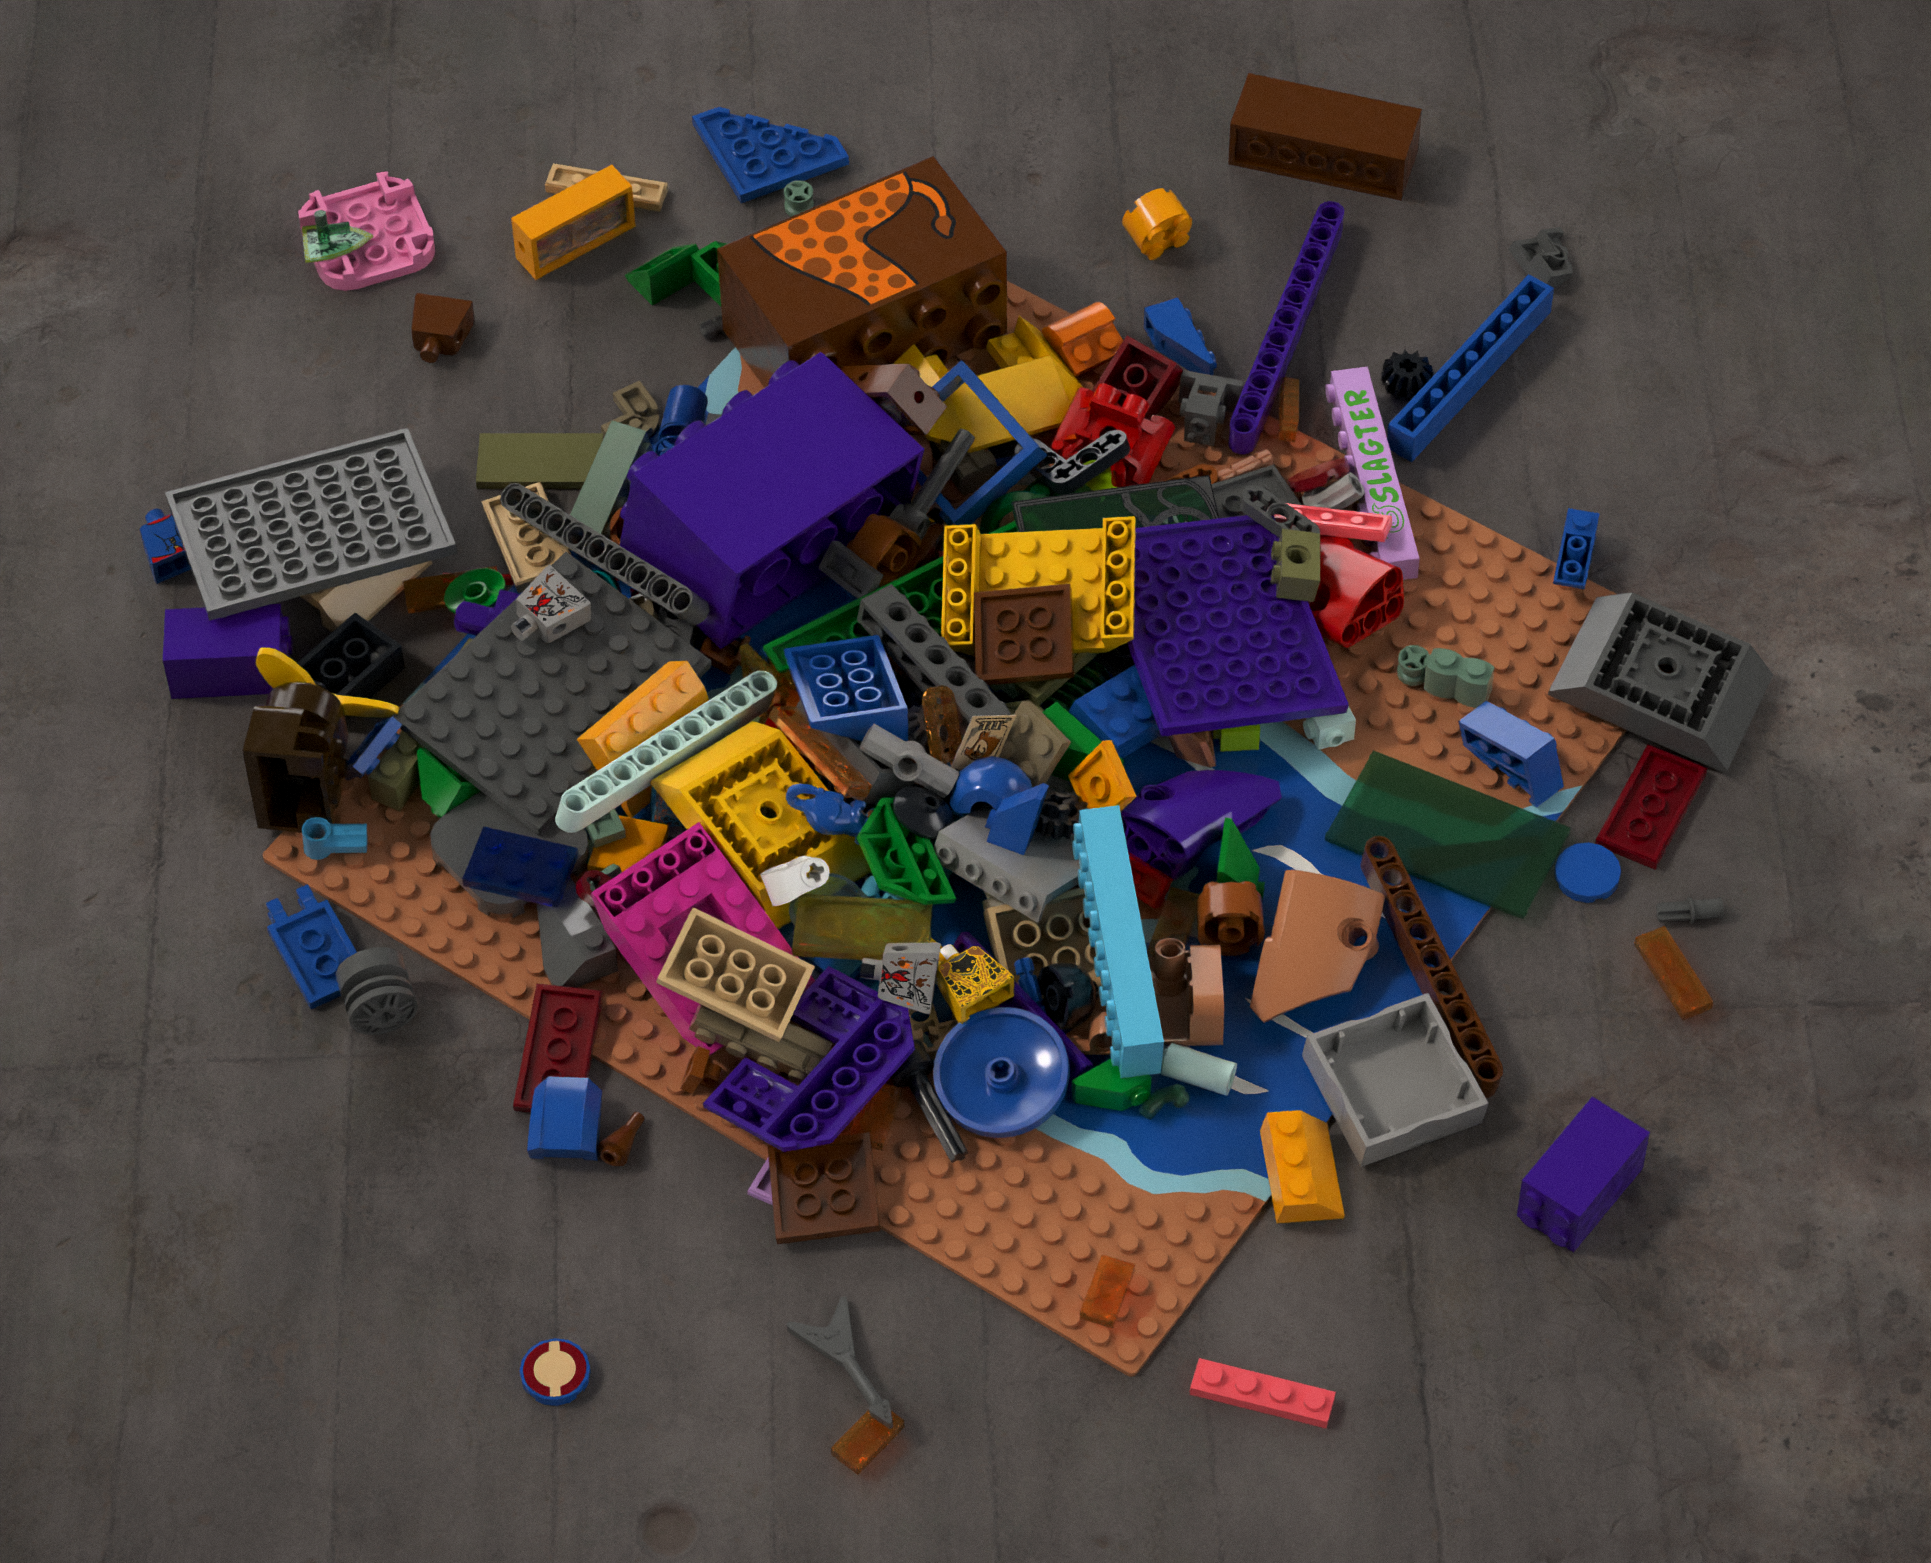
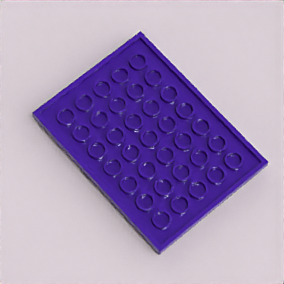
[1127,515,1349,737]

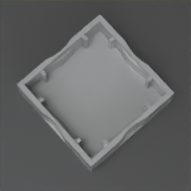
[1302,993,1489,1167]

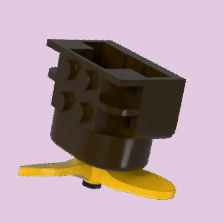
[242,647,400,833]

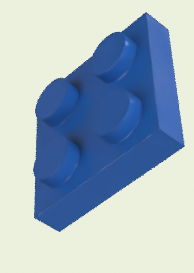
[345,716,402,781]

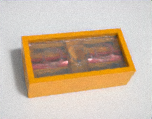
[511,165,636,280]

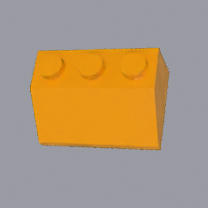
[1260,1110,1345,1223]

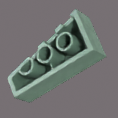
[570,420,653,540]

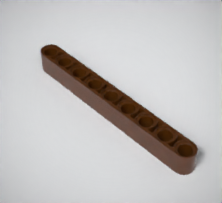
[1360,836,1503,1098]

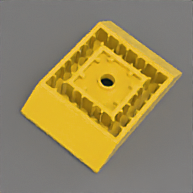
[650,721,871,929]

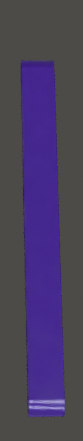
[1228,201,1344,454]

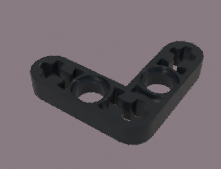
[1014,430,1130,495]

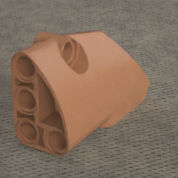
[1250,870,1385,1023]
[1066,938,1224,1055]

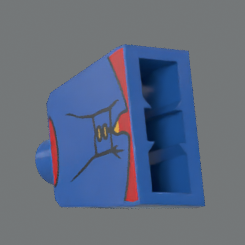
[140,509,191,584]

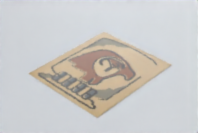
[951,715,1016,772]

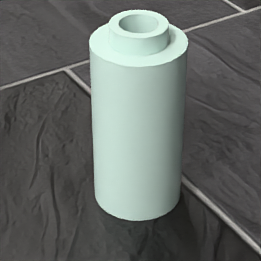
[1161,1043,1237,1096]

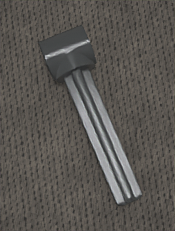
[889,429,975,540]

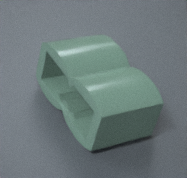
[1424,648,1495,708]

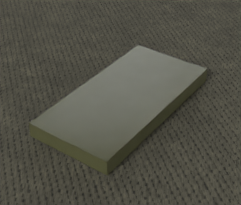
[476,433,604,489]

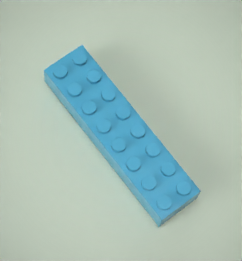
[1072,805,1164,1078]

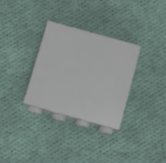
[934,803,1080,923]

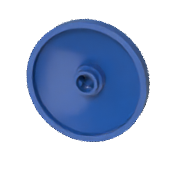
[933,1007,1070,1138]

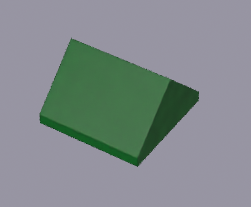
[625,244,699,306]

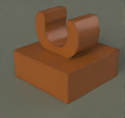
[680,1046,722,1094]

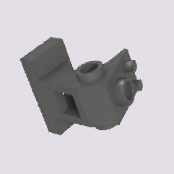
[1178,370,1244,446]

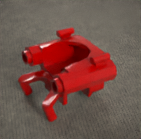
[1049,383,1175,496]

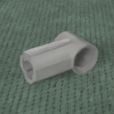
[1302,472,1365,510]

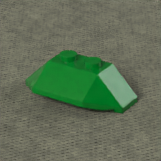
[857,797,956,905]

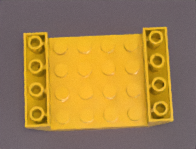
[941,516,1136,657]

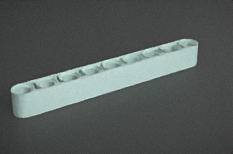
[555,671,777,833]

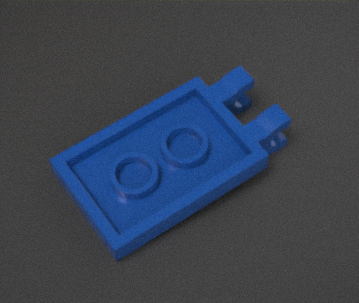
[266,884,357,1009]

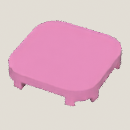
[298,171,436,291]

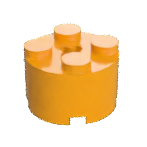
[1122,188,1192,260]

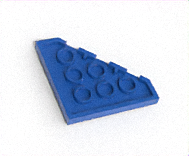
[692,107,849,203]

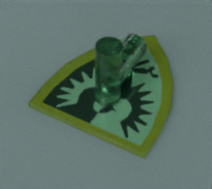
[302,210,373,263]

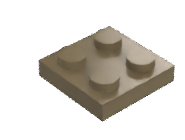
[999,700,1071,787]

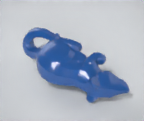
[786,784,869,845]

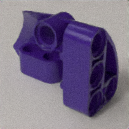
[1121,770,1282,882]

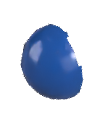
[950,756,1032,815]

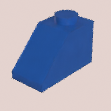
[985,783,1049,855]

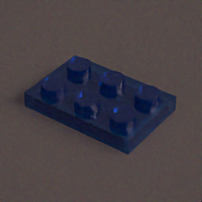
[462,827,578,908]

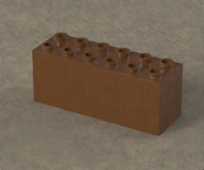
[1228,73,1422,201]

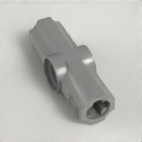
[859,724,959,798]

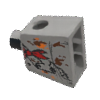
[511,564,591,643]
[860,942,941,1014]

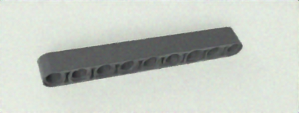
[500,483,709,625]

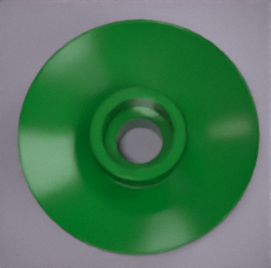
[444,568,506,614]

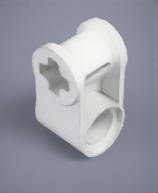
[760,856,830,906]

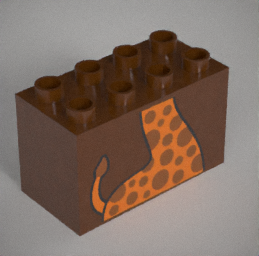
[717,156,1007,388]

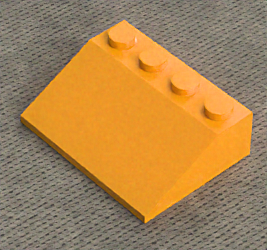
[577,661,709,818]

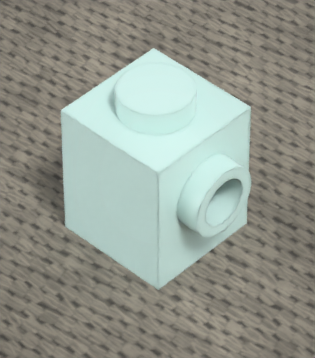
[1303,706,1356,750]

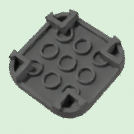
[430,791,589,918]

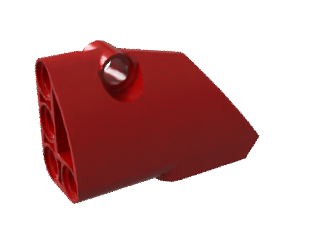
[1308,535,1404,648]

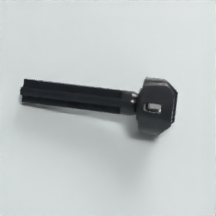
[890,1040,969,1163]

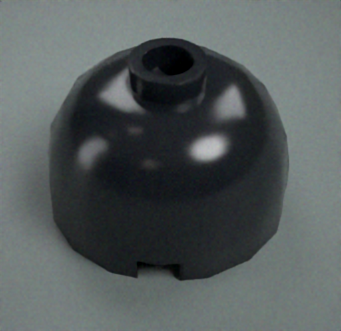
[1037,963,1099,1030]

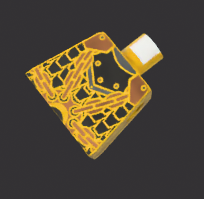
[937,944,1014,1024]

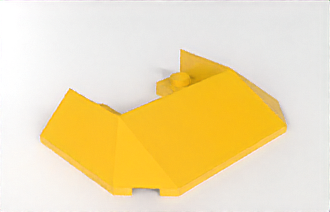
[893,315,1084,453]

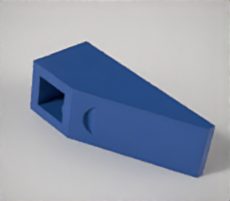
[1144,298,1217,375]
[1553,508,1599,589]

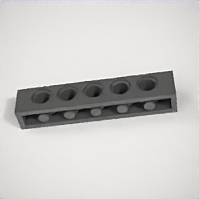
[857,584,1011,736]

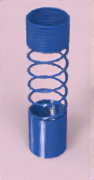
[655,385,708,456]

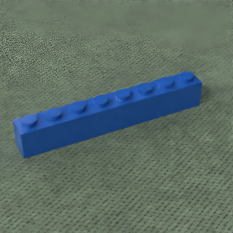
[1387,274,1554,462]

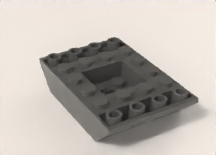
[1547,592,1773,774]

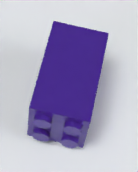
[163,604,293,699]
[1517,1096,1650,1252]

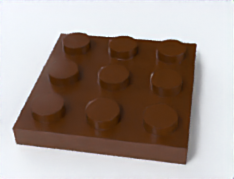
[974,584,1074,685]
[767,1132,880,1244]

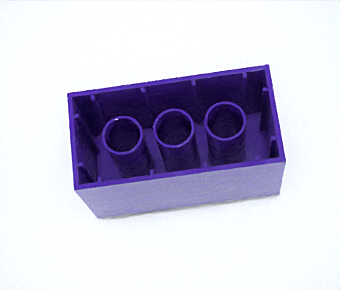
[620,352,924,649]

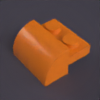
[1041,302,1123,377]

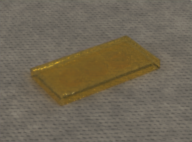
[792,894,933,960]

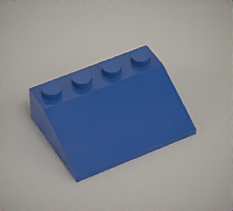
[783,635,908,741]

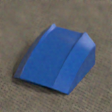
[527,1076,602,1161]

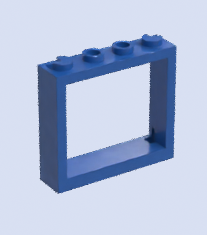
[917,360,1047,526]

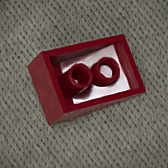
[1092,335,1183,432]

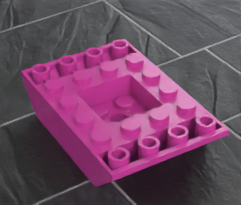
[591,822,815,1056]

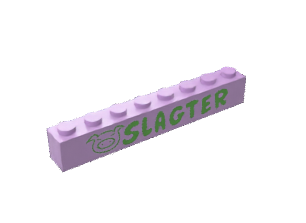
[1326,366,1419,580]

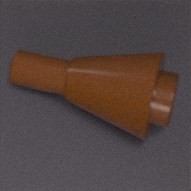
[597,1112,645,1166]

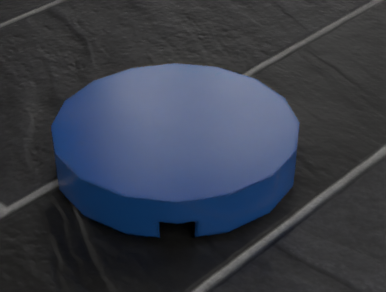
[1554,842,1621,903]

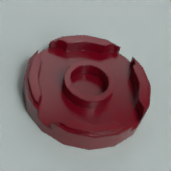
[1288,458,1350,493]

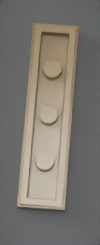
[545,163,668,212]

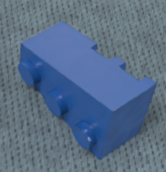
[1458,701,1564,808]

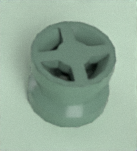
[784,180,814,217]
[1397,645,1430,686]

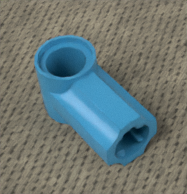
[302,817,367,860]

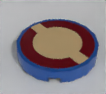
[520,1338,591,1406]

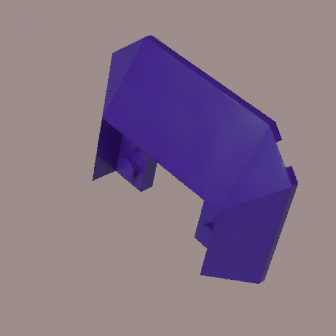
[703,966,915,1152]

